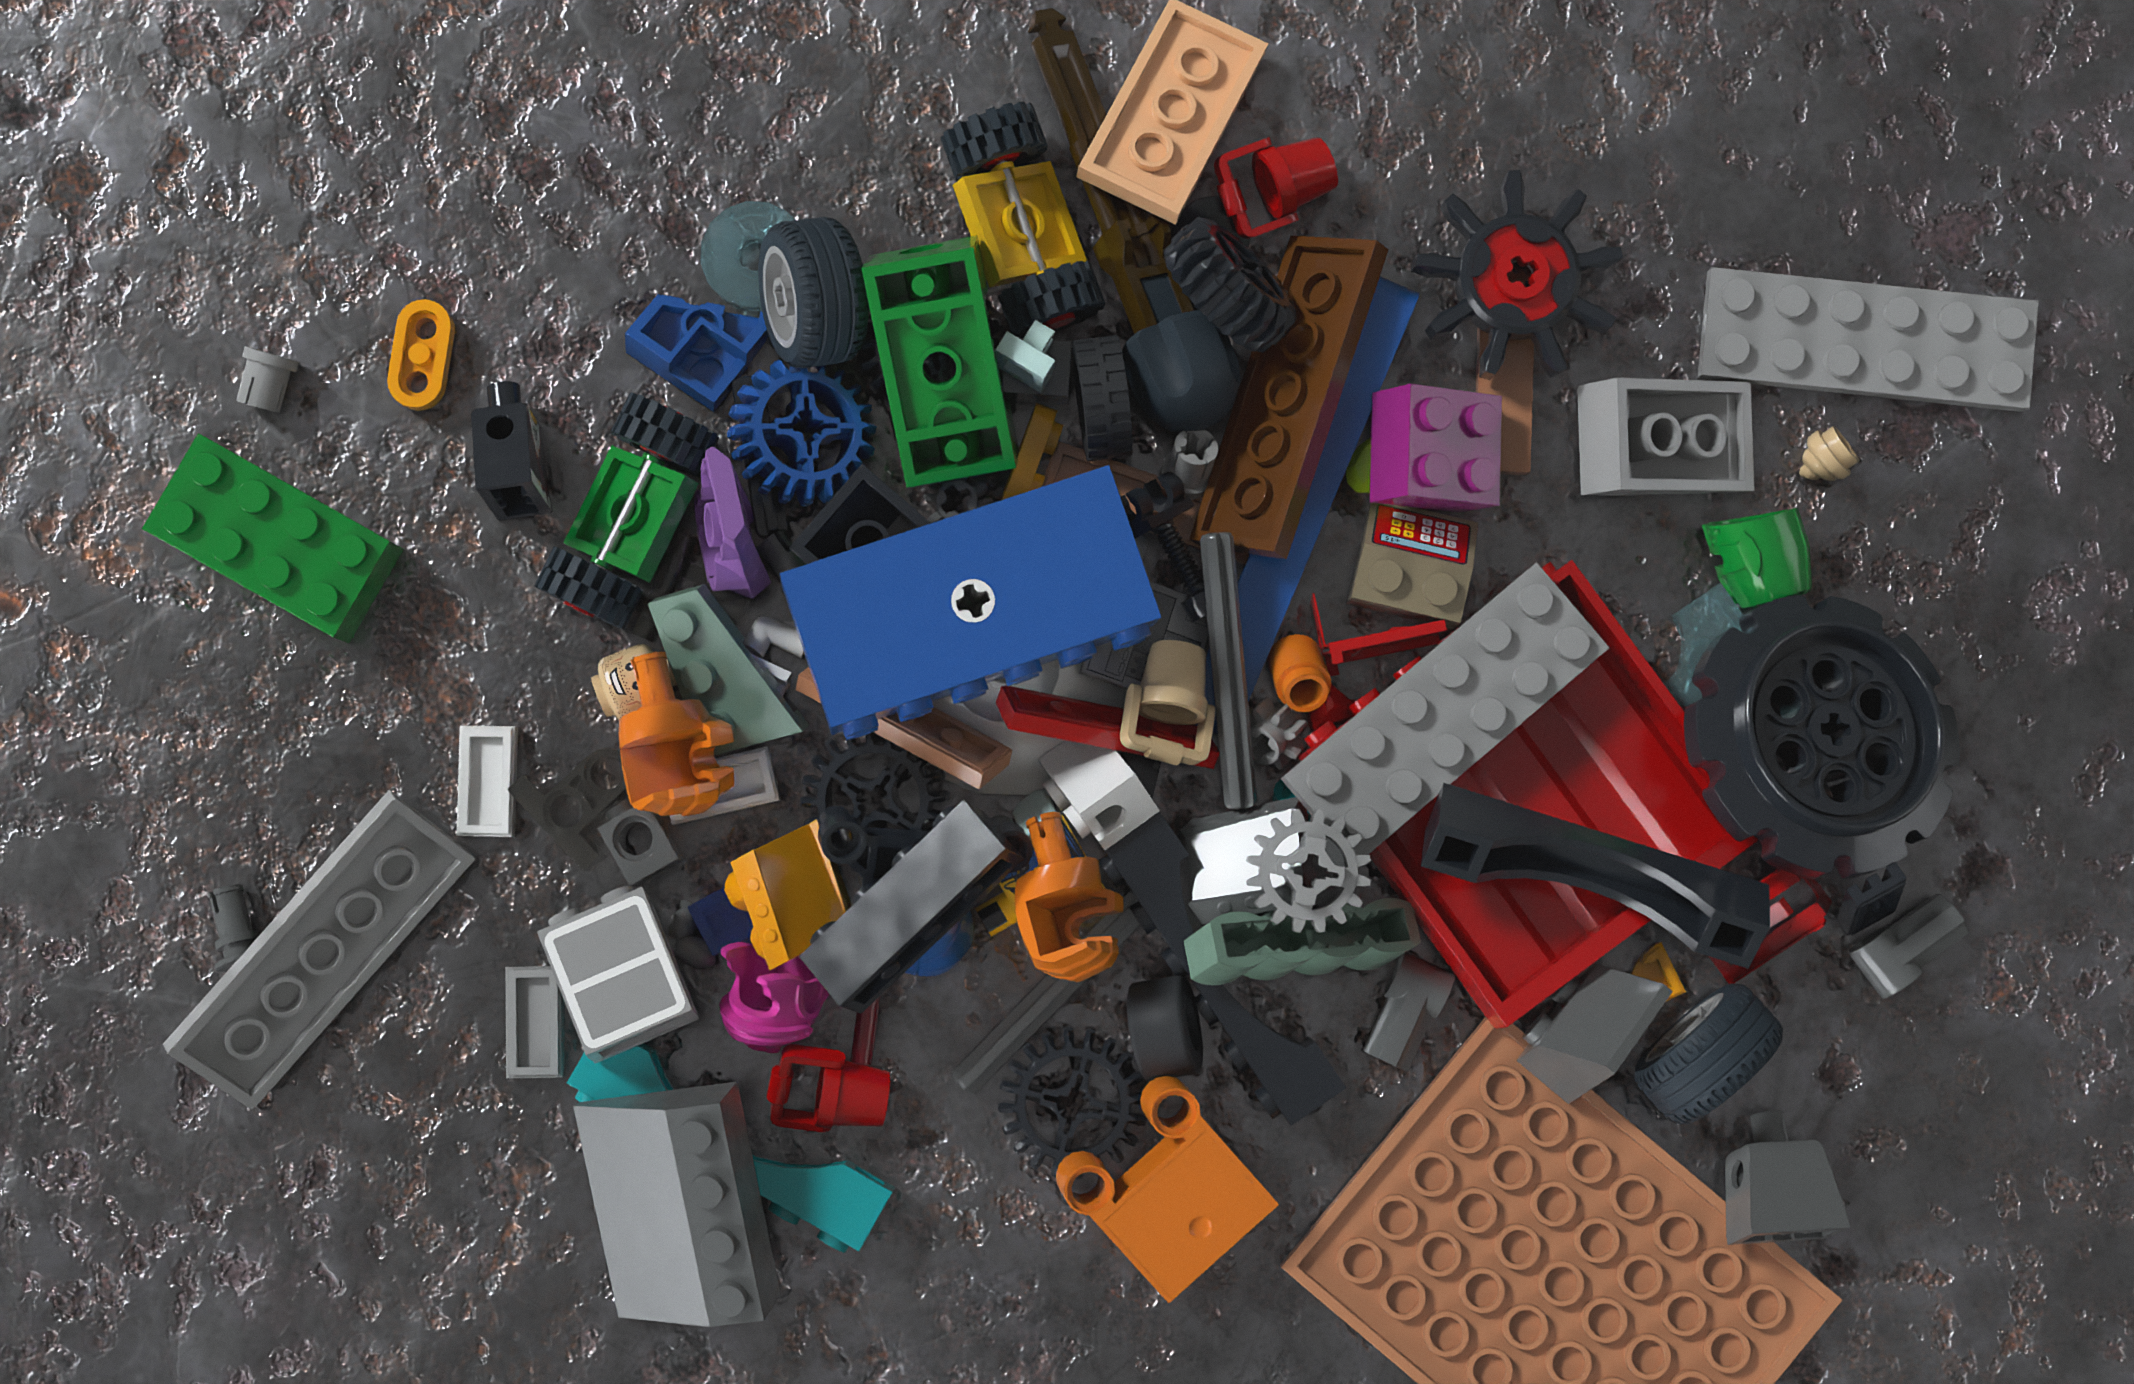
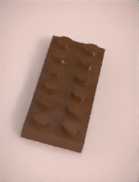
[1189,236,1389,559]

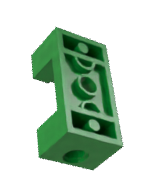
[861,235,1019,488]

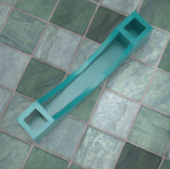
[567,1043,896,1253]

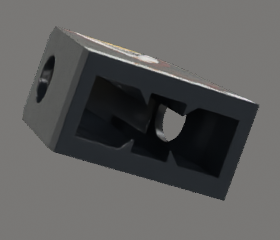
[471,381,552,521]

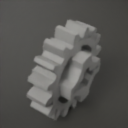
[1245,809,1371,933]

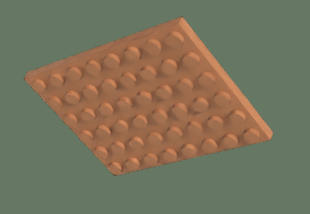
[1280,1017,1842,1384]

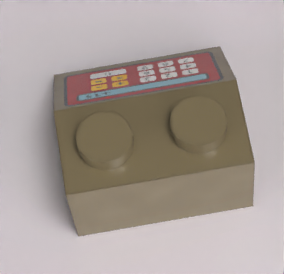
[1346,502,1478,630]

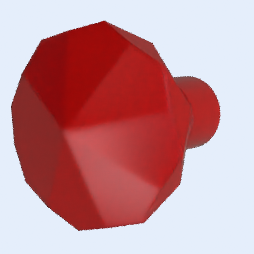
[1308,682,1357,730]

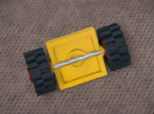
[941,102,1106,338]

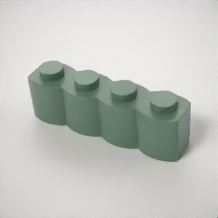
[1184,898,1421,985]

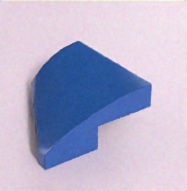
[625,294,769,412]

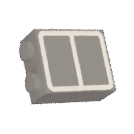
[537,886,700,1064]

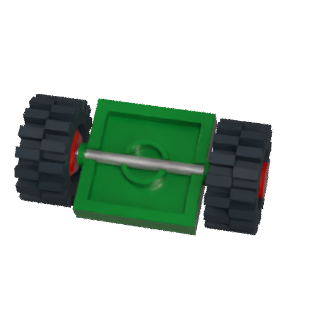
[534,392,720,630]

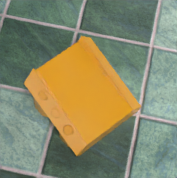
[724,819,852,971]

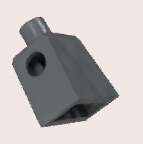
[1725,1110,1850,1245]

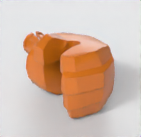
[618,651,735,816]
[1015,812,1124,982]

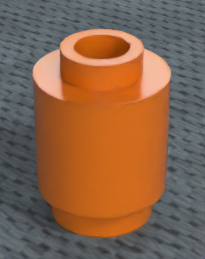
[1267,634,1331,712]

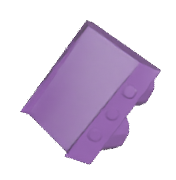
[694,446,771,599]

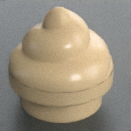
[1799,426,1859,481]

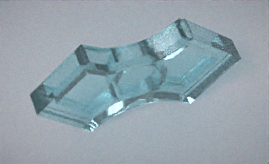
[1664,583,1743,711]

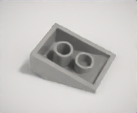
[1577,378,1755,496]

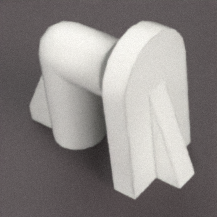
[743,616,805,697]

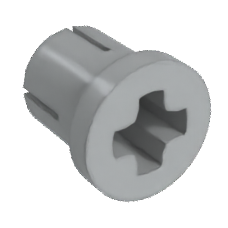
[236,346,299,413]
[1160,430,1218,500]

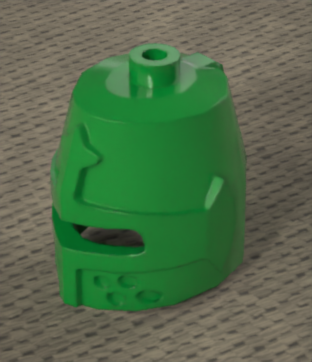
[1702,507,1812,608]

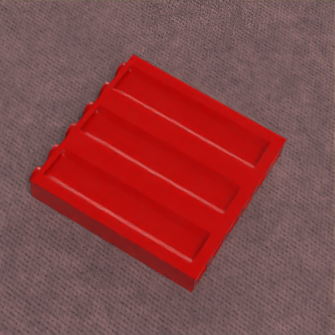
[1298,560,1758,1029]

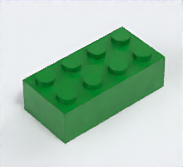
[142,433,404,643]

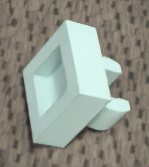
[995,320,1055,393]

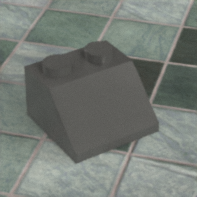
[1516,964,1673,1104]

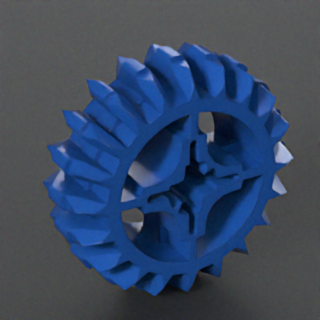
[727,360,877,507]

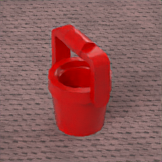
[1214,137,1338,239]
[766,1044,890,1132]

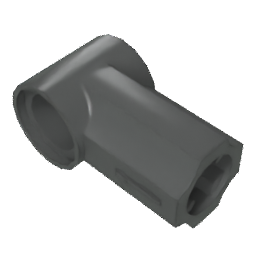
[1848,894,1969,999]
[1363,952,1455,1072]

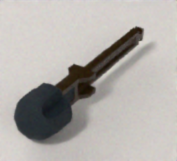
[1028,8,1240,432]

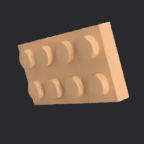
[1076,0,1268,225]

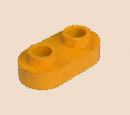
[387,299,455,411]
[1000,403,1063,501]

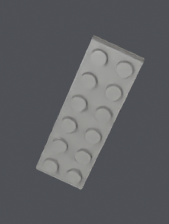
[1697,267,2039,412]
[1280,562,1609,855]
[163,790,475,1110]

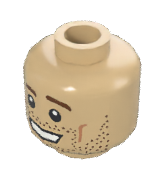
[591,644,677,720]

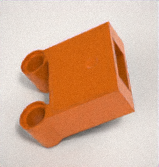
[1056,1076,1279,1303]

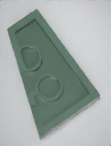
[648,584,809,755]

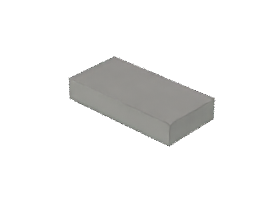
[505,966,565,1078]

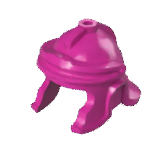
[719,942,829,1054]

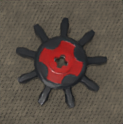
[1411,170,1623,380]

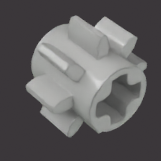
[1249,697,1308,770]

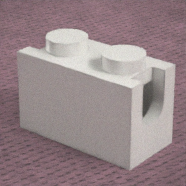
[1038,740,1160,850]

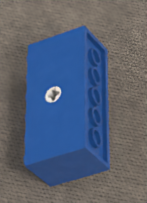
[780,465,1161,740]

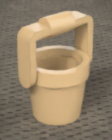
[1120,640,1215,766]

